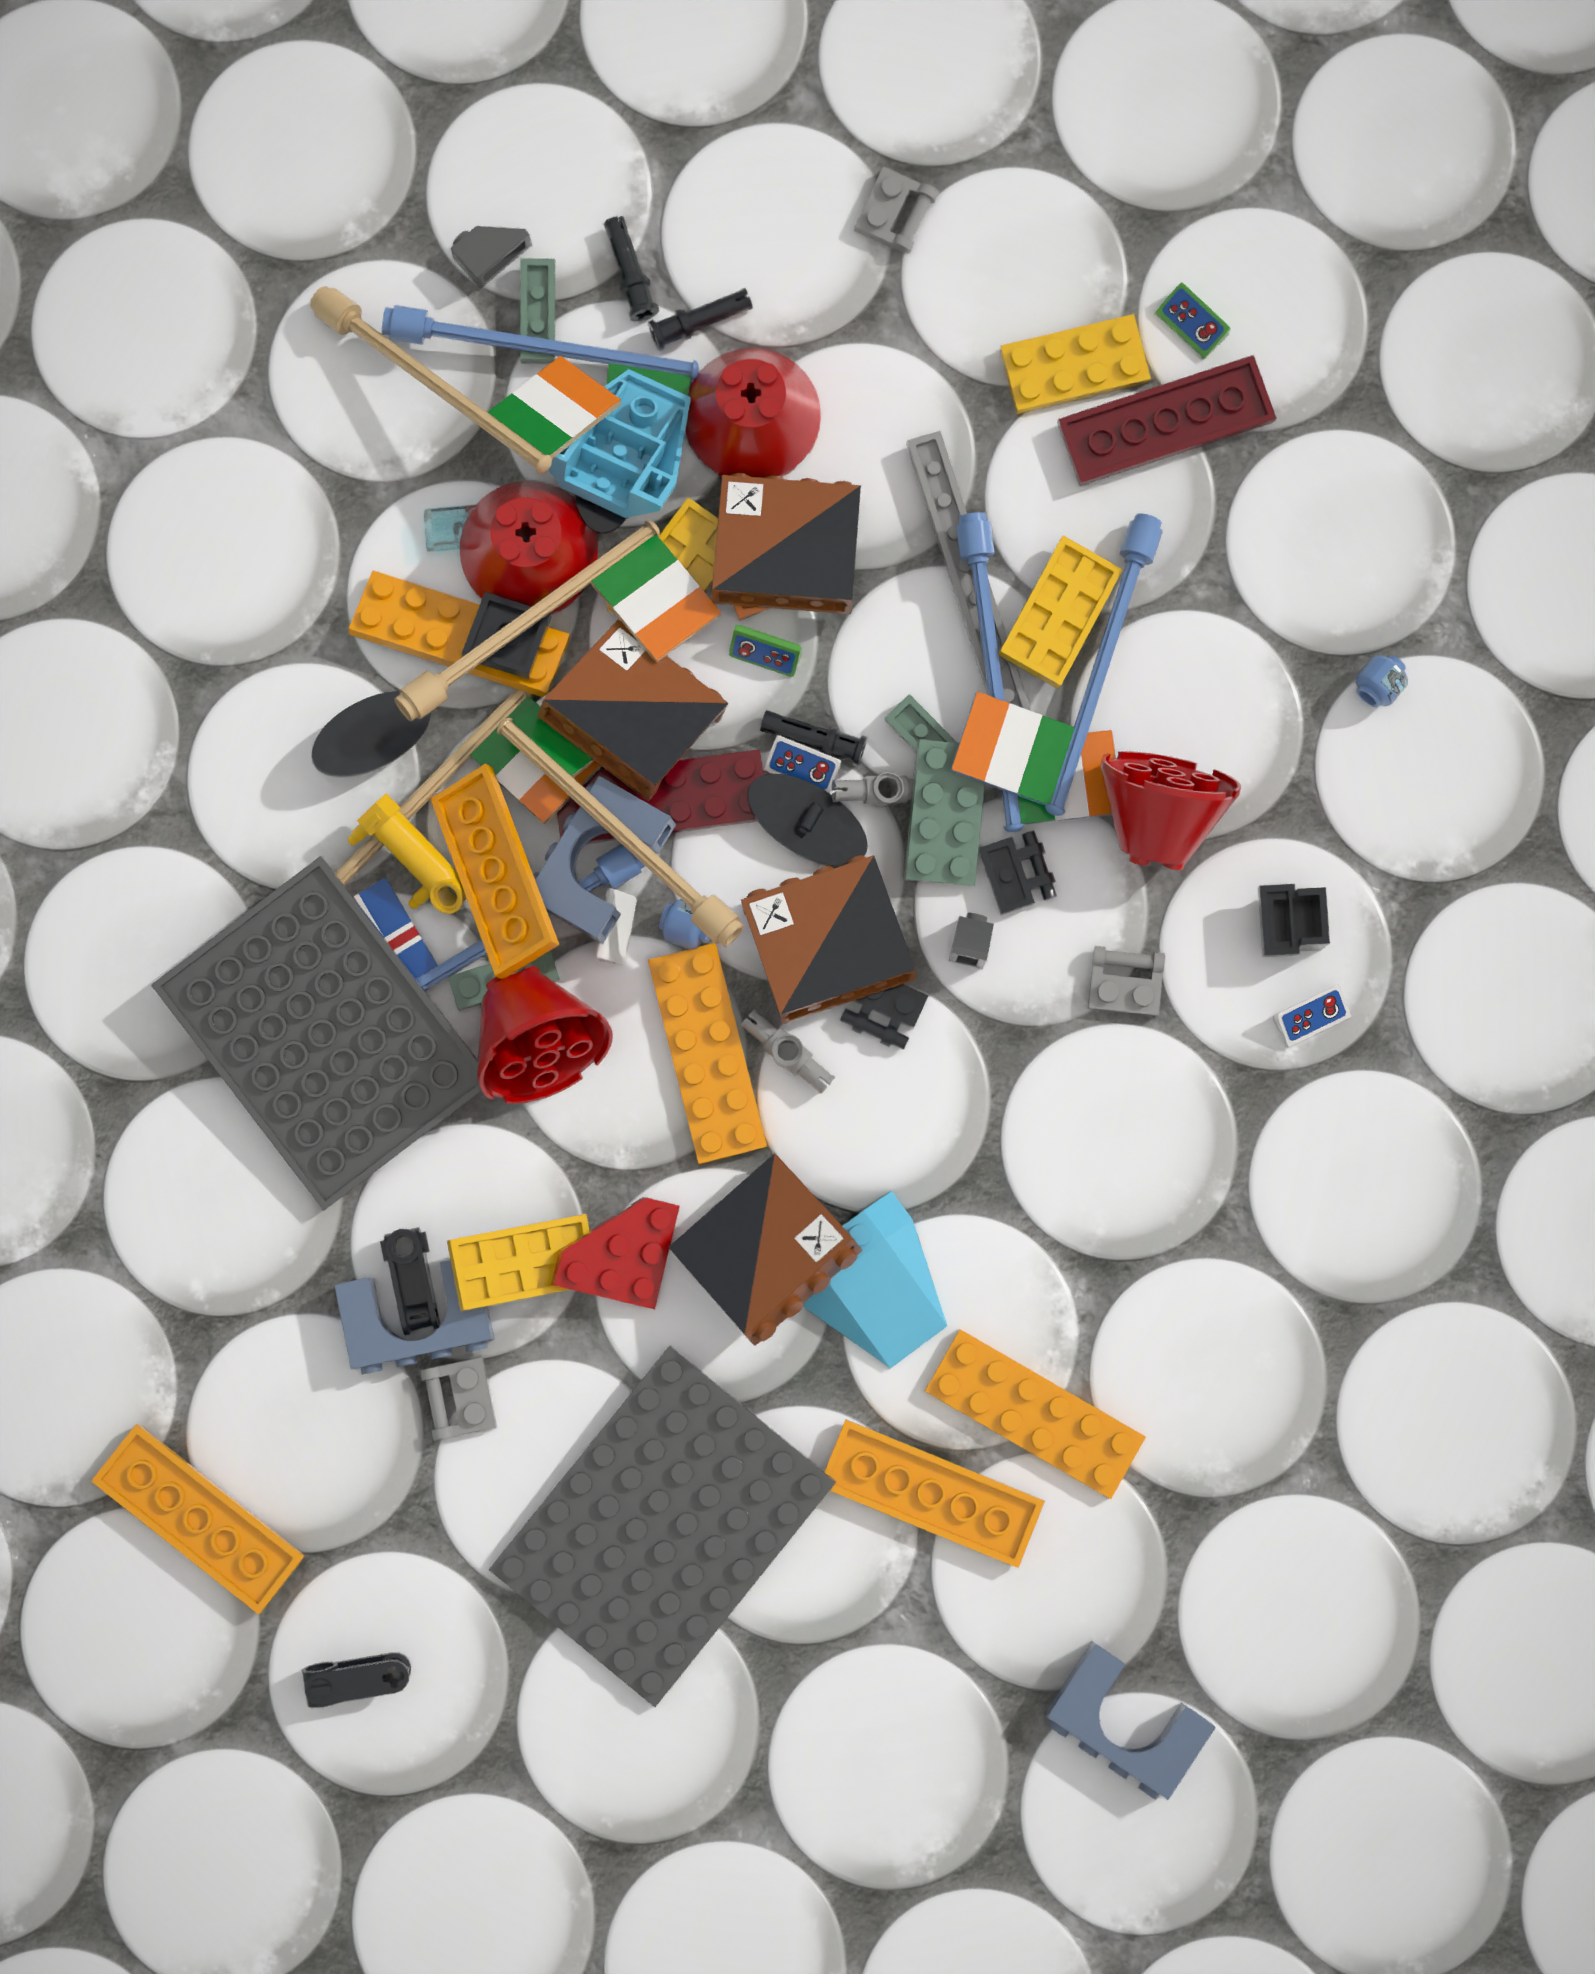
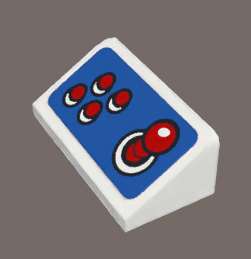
[764,735,842,793]
[1272,984,1351,1048]

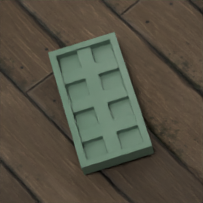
[904,739,985,886]

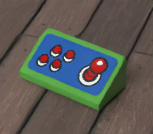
[1155,282,1231,359]
[729,624,802,677]

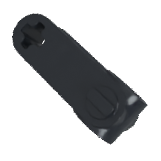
[380,1227,440,1336]
[302,1652,411,1708]

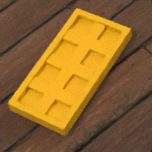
[1000,314,1151,414]
[606,497,718,619]
[998,535,1123,689]
[447,1214,590,1311]

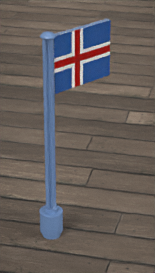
[353,844,645,991]

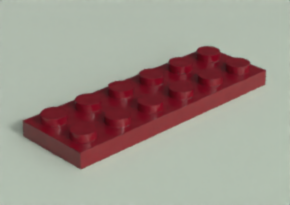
[1057,355,1277,486]
[557,749,764,845]

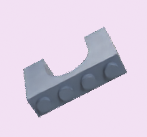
[533,776,676,944]
[334,1260,495,1375]
[1045,1641,1216,1800]

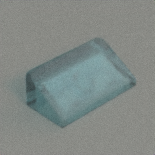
[424,504,478,552]

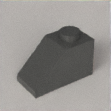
[450,226,532,289]
[949,913,994,969]

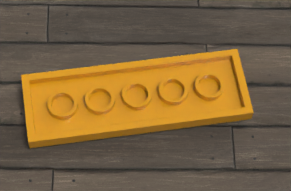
[348,570,570,697]
[430,764,559,979]
[648,943,767,1165]
[924,1329,1146,1499]
[824,1419,1045,1568]
[91,1424,305,1615]

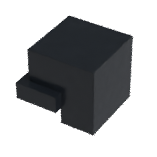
[1258,884,1330,957]

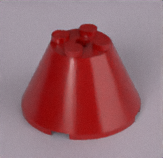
[685,348,821,478]
[459,481,598,615]
[1101,751,1241,870]
[477,966,613,1104]

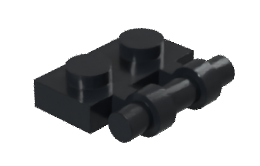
[978,830,1057,915]
[840,984,929,1050]

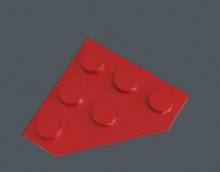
[551,1197,680,1310]

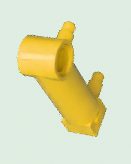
[347,793,467,914]

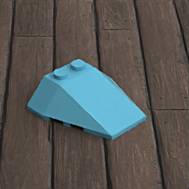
[549,369,691,518]
[803,1191,947,1368]

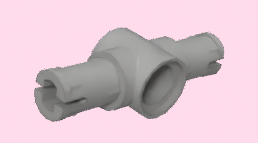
[831,772,913,808]
[740,1009,835,1094]

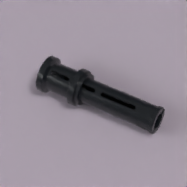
[603,216,659,322]
[648,288,753,351]
[760,710,868,766]

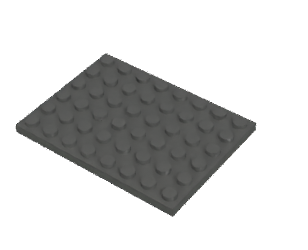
[151,856,482,1211]
[489,1346,836,1707]

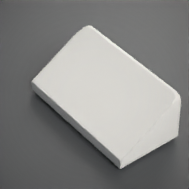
[595,888,637,965]

